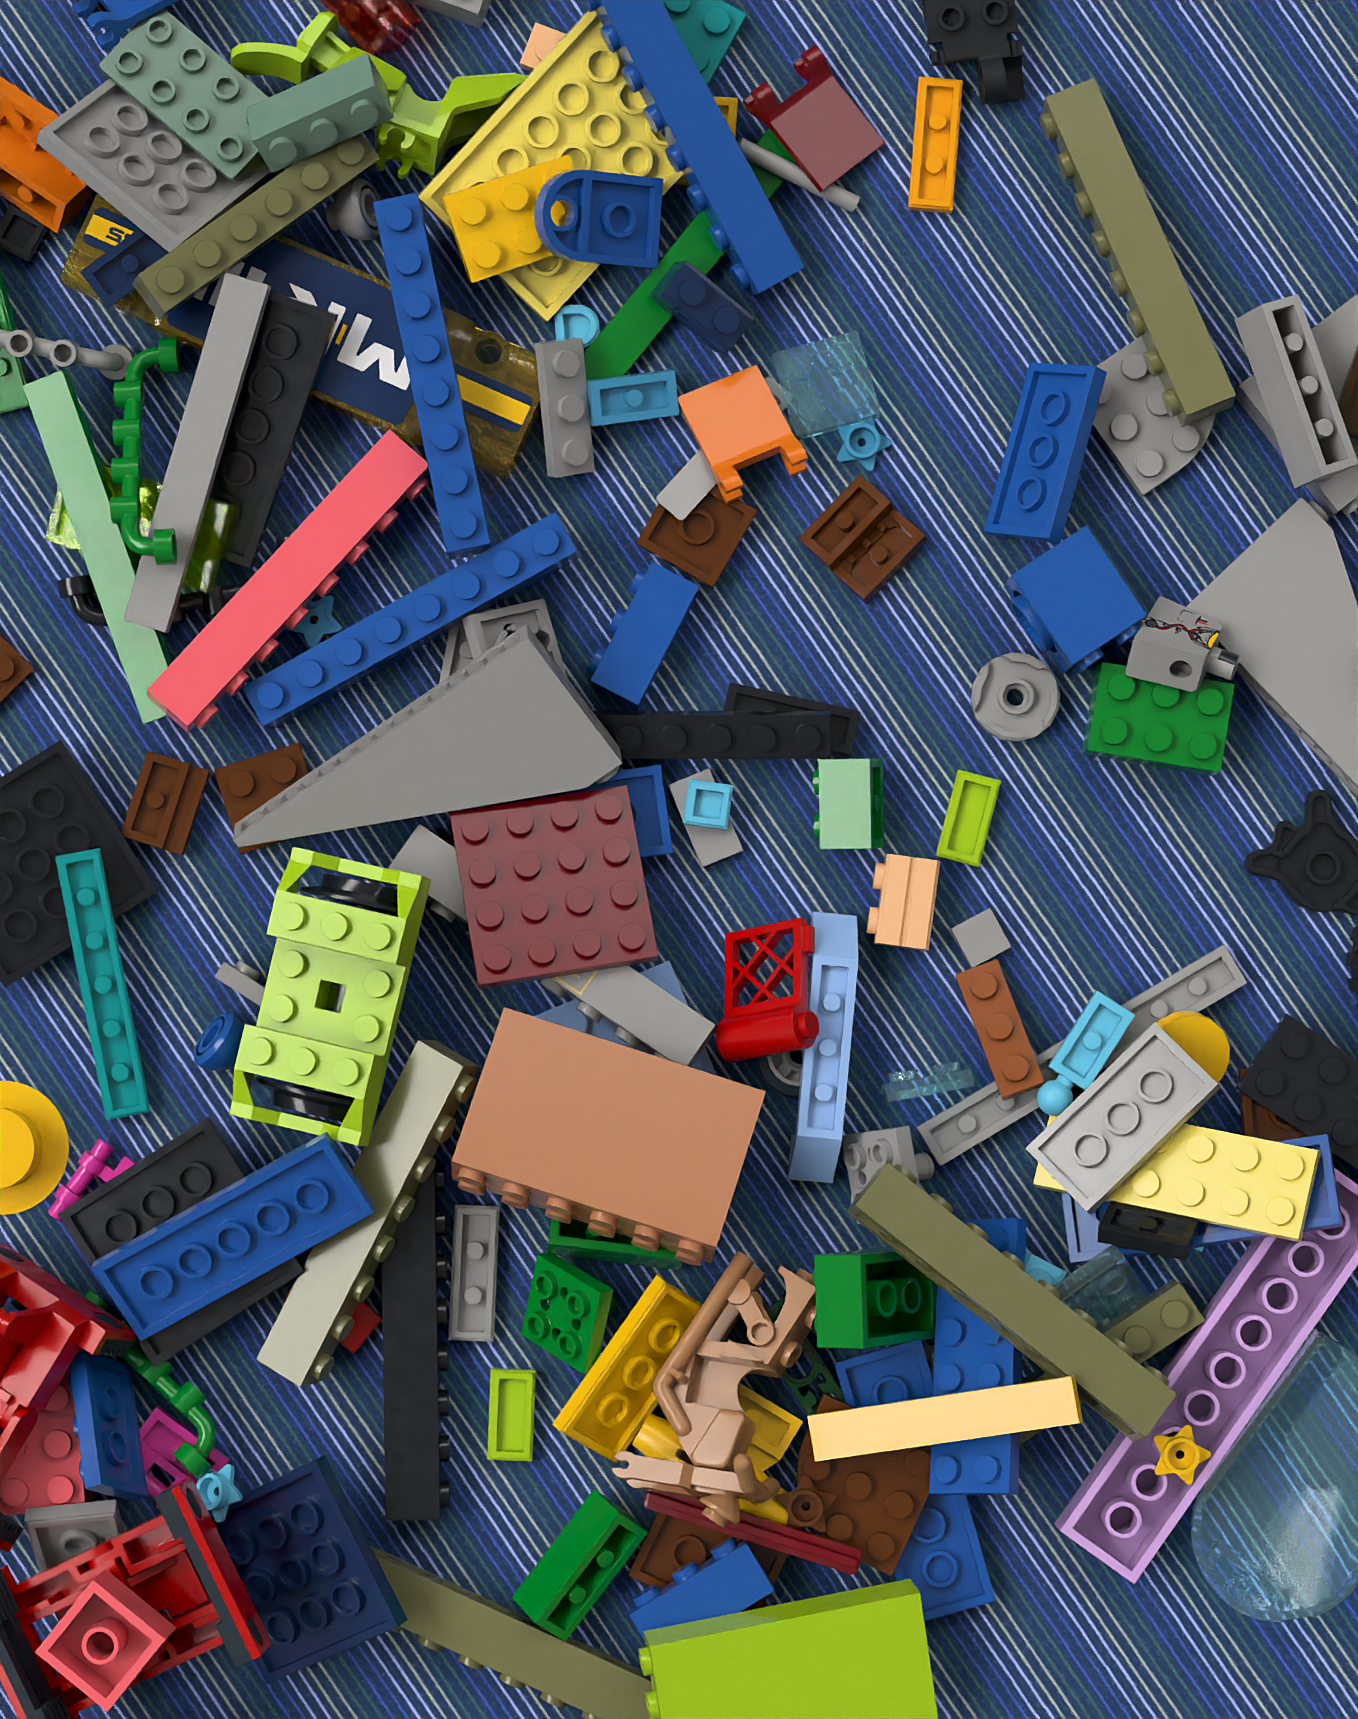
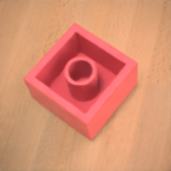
[35,1569,176,1712]

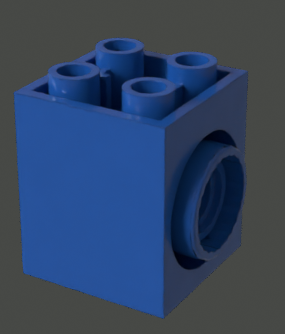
[1003,525,1147,675]

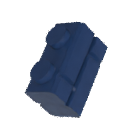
[649,260,754,352]

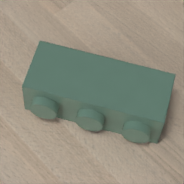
[246,53,394,173]

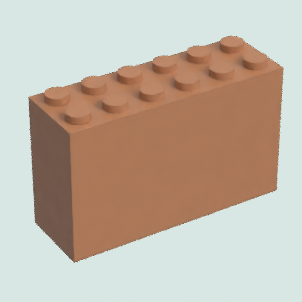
[451,1007,766,1266]

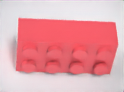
[0,1347,93,1515]

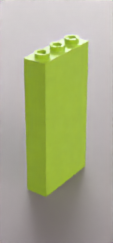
[638,1579,938,1719]

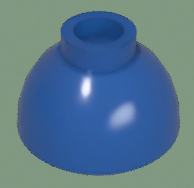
[194,1012,244,1071]

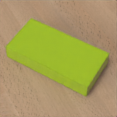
[935,770,1001,867]
[487,1368,536,1461]

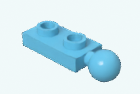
[1037,991,1135,1116]

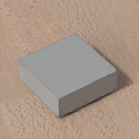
[950,908,1011,968]

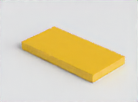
[552,1275,703,1463]

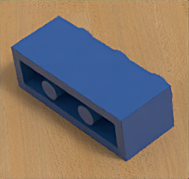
[587,562,700,709]
[629,1537,775,1641]

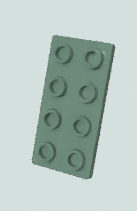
[99,8,269,181]

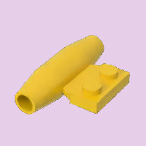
[632,1383,804,1525]

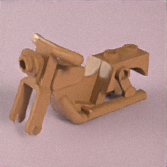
[612,1251,816,1529]

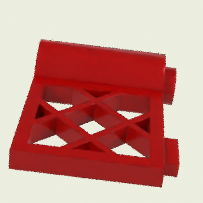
[716,917,819,1063]

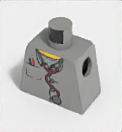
[1125,596,1240,692]

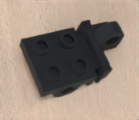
[921,0,1025,105]

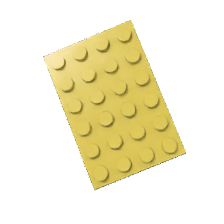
[418,10,683,322]

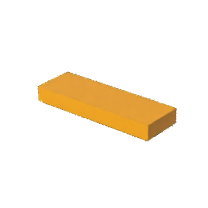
[908,76,963,214]

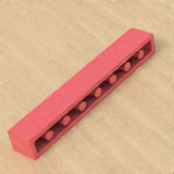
[147,429,429,733]

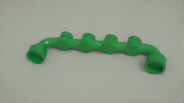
[110,337,182,566]
[10,1285,217,1480]

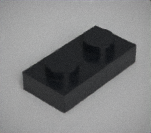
[1097,1201,1199,1261]

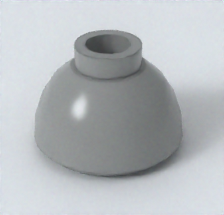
[326,178,380,240]

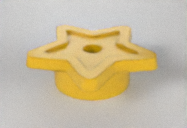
[1154,1425,1211,1485]

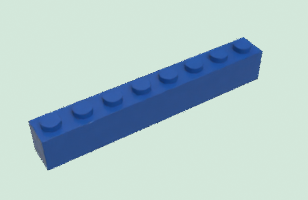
[582,0,805,296]
[373,193,493,560]
[242,512,582,729]

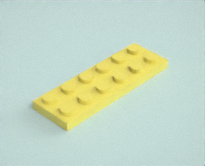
[1033,1115,1320,1242]

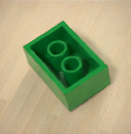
[1082,662,1235,776]
[813,1247,937,1349]

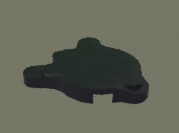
[1244,789,1358,916]

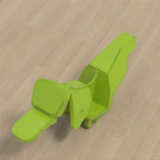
[230,11,528,179]

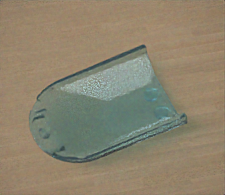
[1191,1328,1358,1622]

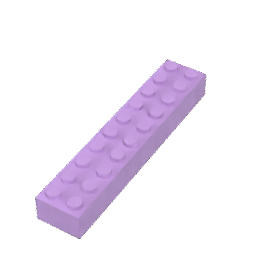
[1054,1168,1358,1584]

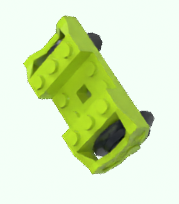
[229,847,431,1146]

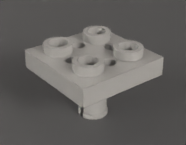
[462,598,567,677]
[842,1126,934,1224]

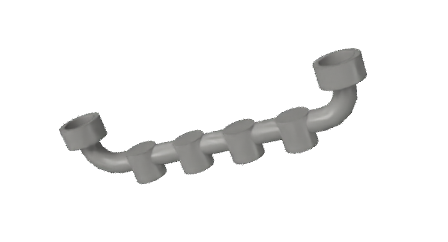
[0,329,135,380]

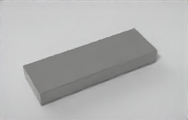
[448,1204,500,1342]

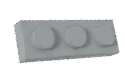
[535,337,595,478]

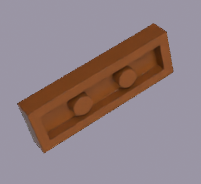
[955,959,1045,1101]

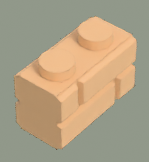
[866,854,940,951]

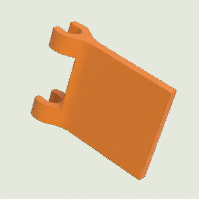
[678,364,808,504]

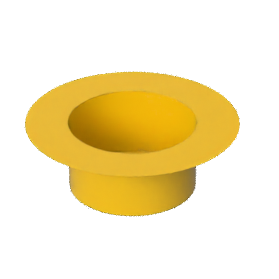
[0,1081,69,1215]

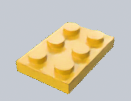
[441,154,574,283]

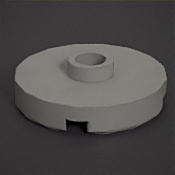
[970,652,1060,742]

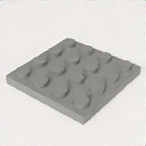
[36,79,281,252]

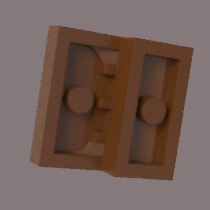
[798,475,927,605]

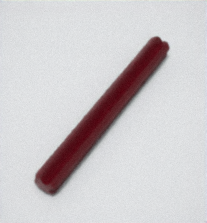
[644,1489,863,1575]

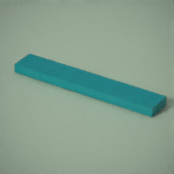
[55,848,151,1120]

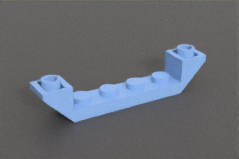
[787,912,859,1183]

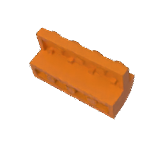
[0,76,94,234]

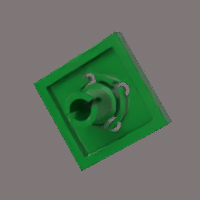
[521,1251,615,1374]

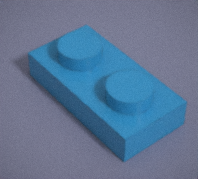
[586,369,679,426]

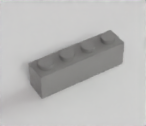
[1235,294,1358,489]

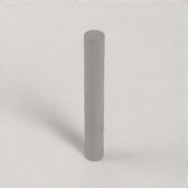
[738,138,860,213]

